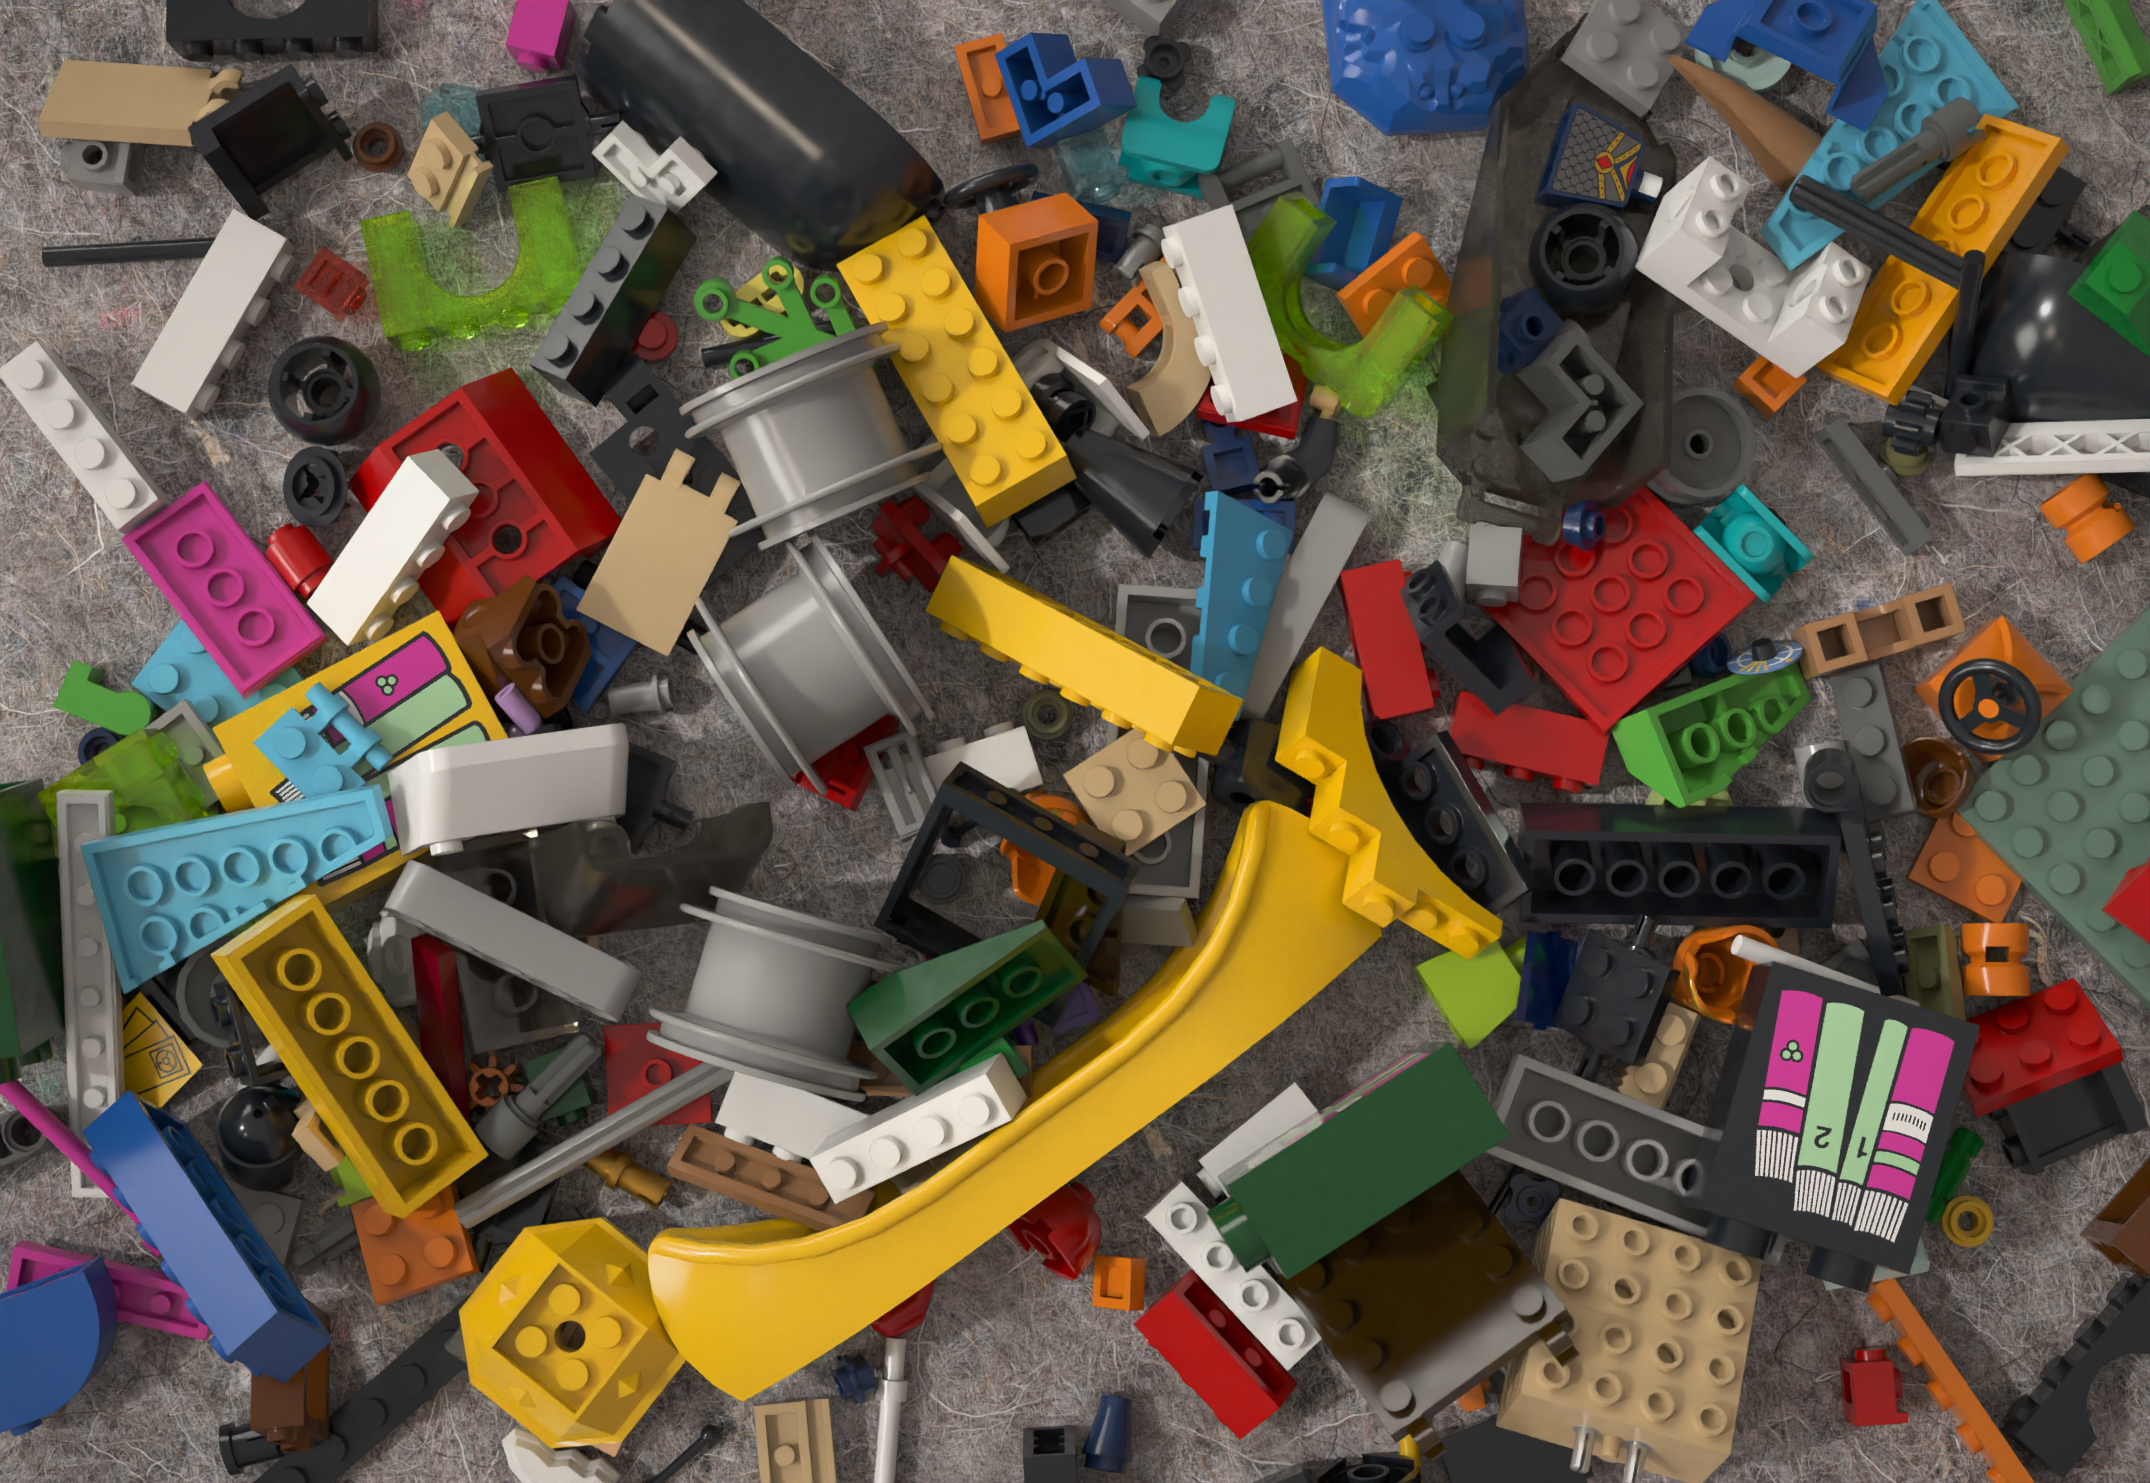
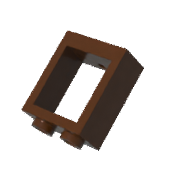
[2080,1156,2150,1277]
[250,1298,330,1452]

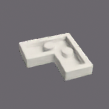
[591,120,718,214]

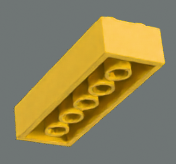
[836,215,1076,529]
[925,555,1243,759]
[211,894,488,1219]

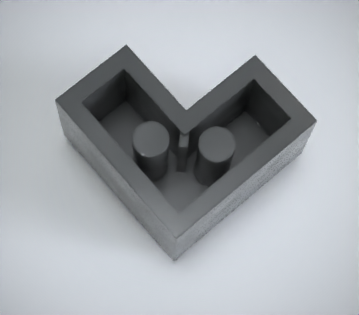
[1517,329,1644,483]

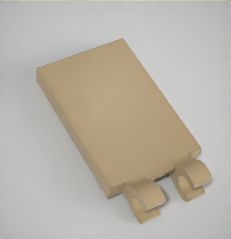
[37,59,244,147]
[576,448,741,657]

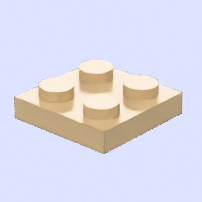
[1063,729,1207,856]

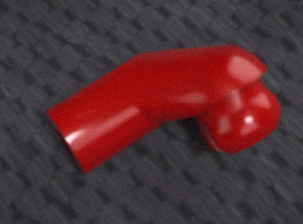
[870,1279,936,1338]

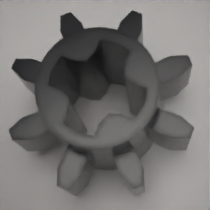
[1882,390,1943,457]

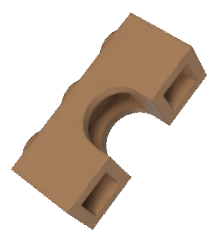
[1790,582,1966,681]

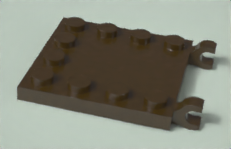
[1278,1169,1580,1463]

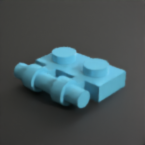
[253,682,394,798]

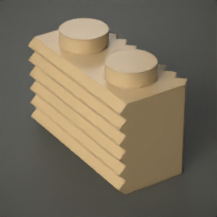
[1608,1002,1701,1110]

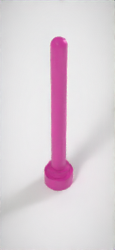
[0,1080,161,1256]

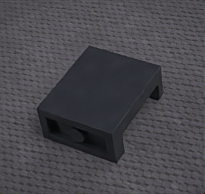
[188,63,354,221]
[1399,560,1537,716]
[1987,1062,2149,1176]
[1435,1413,1594,1483]

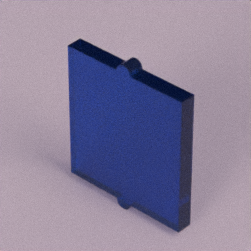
[1515,930,1579,1031]

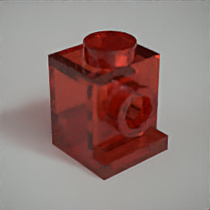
[294,246,369,323]

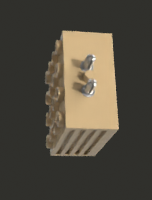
[1496,1198,1762,1483]

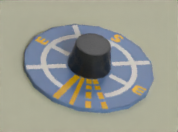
[1727,638,1803,675]

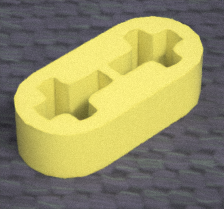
[720,265,806,341]

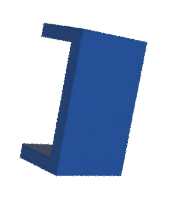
[1300,176,1403,292]

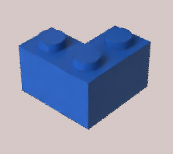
[995,32,1137,148]

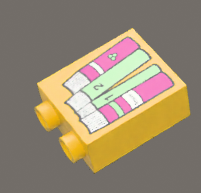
[203,610,508,915]

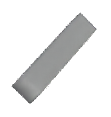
[1236,491,1371,723]
[384,860,642,1022]

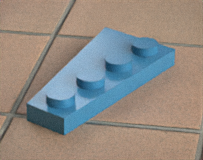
[1190,491,1294,721]

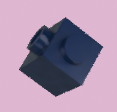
[1471,286,1565,375]

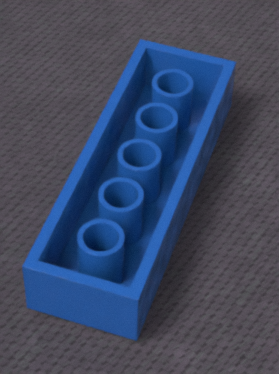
[82,1090,333,1383]

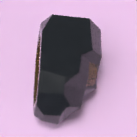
[1011,481,1094,549]

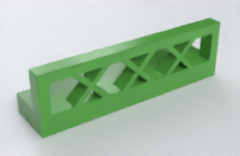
[2063,0,2150,95]

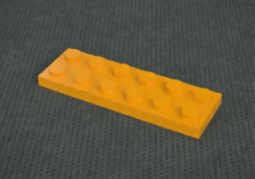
[1815,113,2070,406]

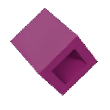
[505,0,577,73]

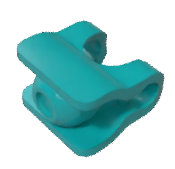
[1118,75,1235,199]
[1693,484,1815,604]

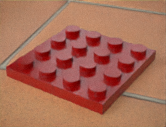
[1466,456,1757,737]

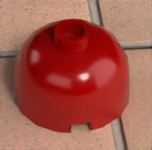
[1006,1181,1102,1281]

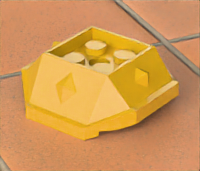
[459,1216,687,1448]

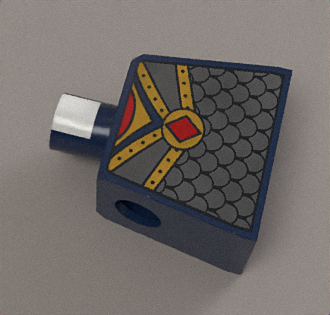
[1533,102,1663,213]

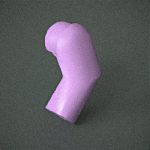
[494,683,543,738]

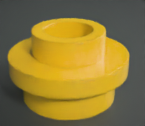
[1940,1195,1994,1247]

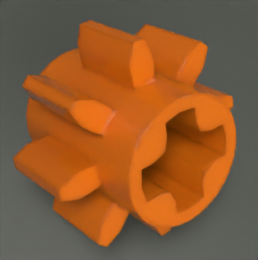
[467,1055,526,1112]

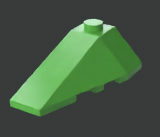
[1612,661,1811,808]

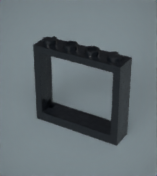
[874,761,1143,1029]

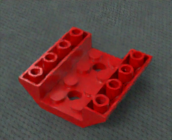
[349,367,622,633]

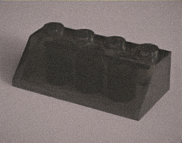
[429,828,580,1058]

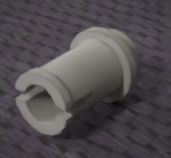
[1110,224,1165,289]
[608,674,676,719]

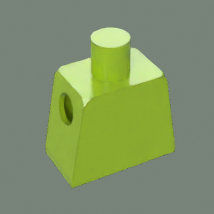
[1411,935,1543,1050]

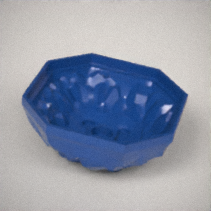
[1321,0,1530,136]

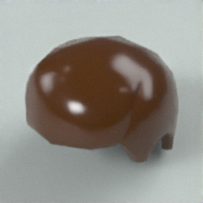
[1903,736,1974,819]

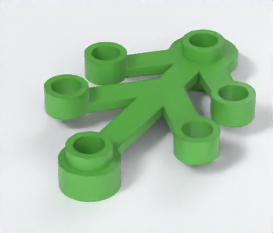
[694,256,881,379]

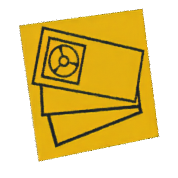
[122,992,203,1108]

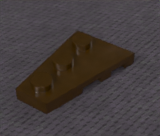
[1034,820,1126,997]

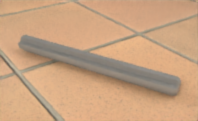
[454,1062,735,1228]

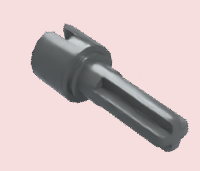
[1849,97,1987,202]
[475,1032,602,1160]

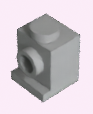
[60,139,146,197]

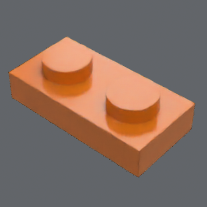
[954,33,1022,145]

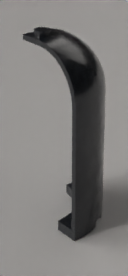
[574,0,947,272]
[1948,253,2150,499]

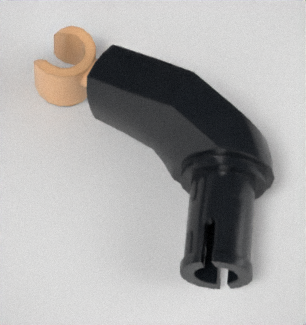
[1253,380,1343,504]

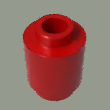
[265,523,335,601]

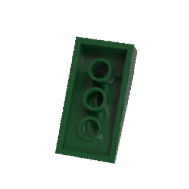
[846,919,1088,1096]

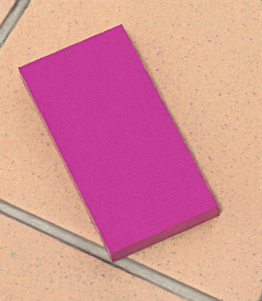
[121,480,328,700]

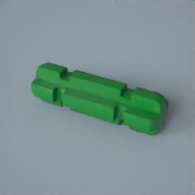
[1925,1127,1984,1224]

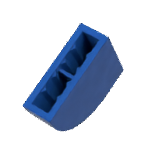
[0,1256,118,1436]

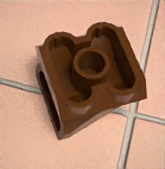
[452,574,592,724]

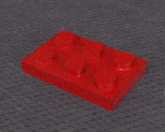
[1961,978,2123,1118]

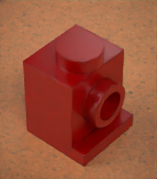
[1839,1347,1909,1427]

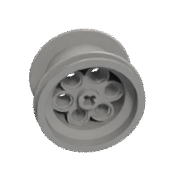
[679,321,943,551]
[687,529,936,795]
[646,886,907,1102]

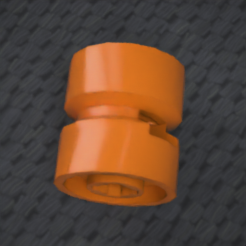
[2038,473,2136,564]
[1960,923,2031,996]

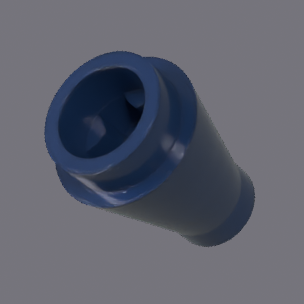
[1081,1395,1132,1474]

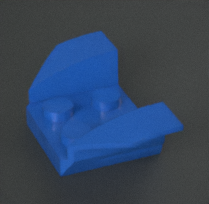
[1685,0,1888,132]

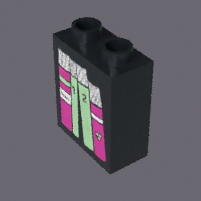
[1682,961,1980,1294]

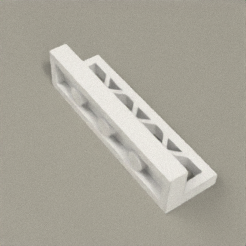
[1954,419,2150,477]

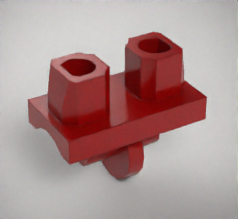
[870,495,963,593]

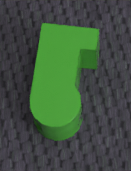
[53,659,161,737]

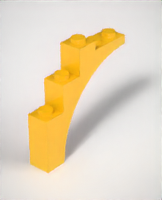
[1275,646,1503,960]

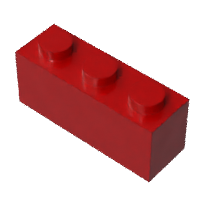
[1337,559,1440,721]
[1448,691,1610,795]
[1134,1269,1298,1440]

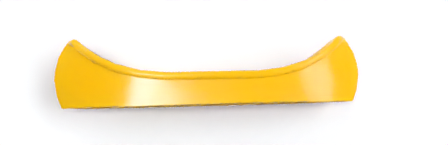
[648,800,1382,1402]

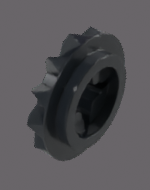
[283,446,355,528]

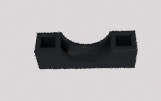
[166,0,378,62]
[2001,1274,2150,1478]

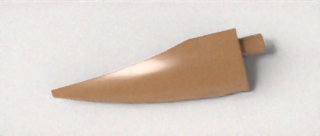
[1668,54,1823,193]

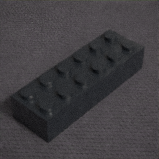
[1516,802,1842,928]

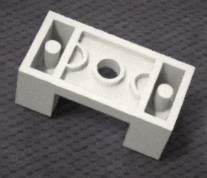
[1635,156,1872,379]

